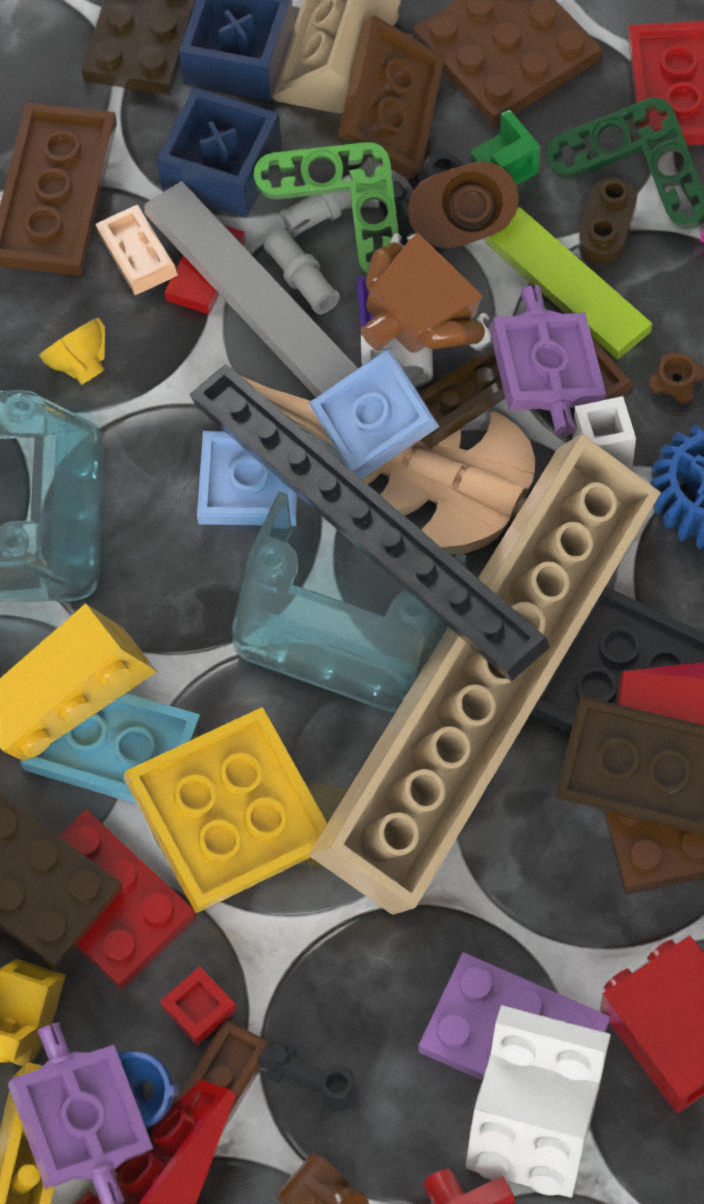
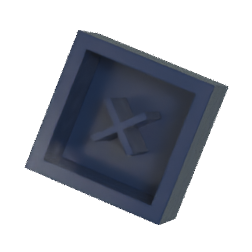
[179,0,295,101]
[156,87,282,218]

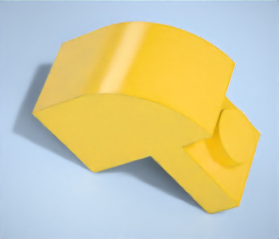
[0,959,66,1066]

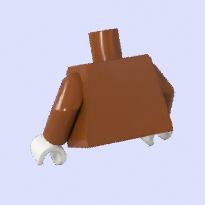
[361,232,493,353]

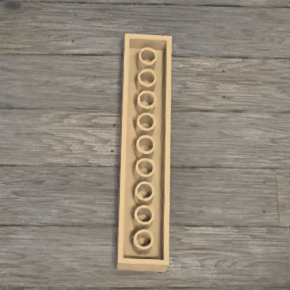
[308,433,661,915]

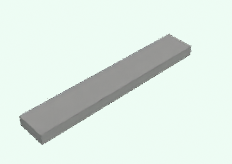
[144,181,358,397]

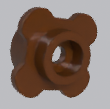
[649,353,704,404]

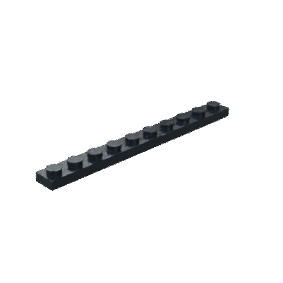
[189,364,550,682]

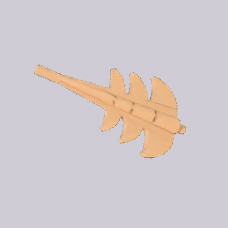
[240,375,535,554]

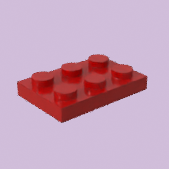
[628,21,704,145]
[58,809,197,990]

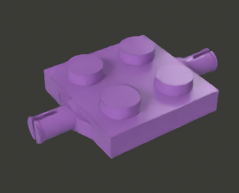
[489,285,606,436]
[8,1022,153,1204]

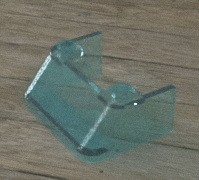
[0,390,104,602]
[231,491,467,713]

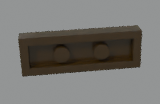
[420,345,505,449]

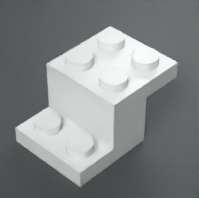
[465,1005,610,1198]

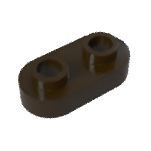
[578,176,637,264]

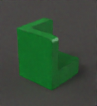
[471,110,540,186]

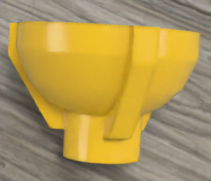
[39,317,105,385]

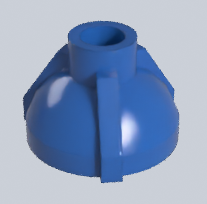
[117,1051,179,1129]

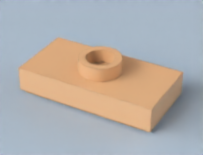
[96,205,178,295]

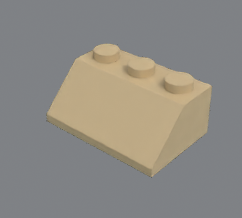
[272,0,401,114]

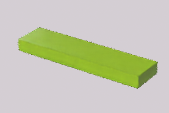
[486,207,653,360]

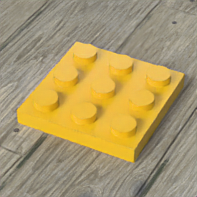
[123,707,327,913]

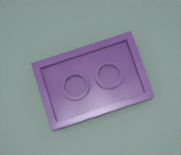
[418,952,611,1081]

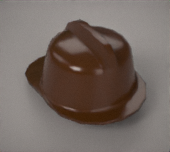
[407,161,519,249]

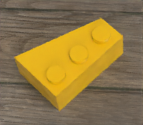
[0,603,158,762]

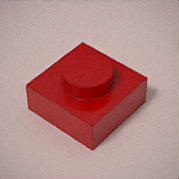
[160,966,237,1045]

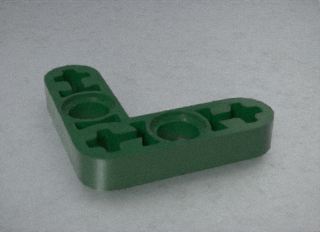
[546,97,704,229]

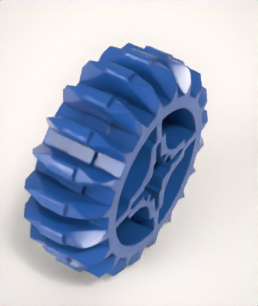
[650,424,704,549]

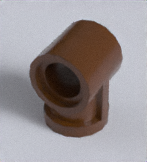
[275,1152,369,1204]

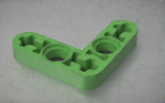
[254,142,400,277]

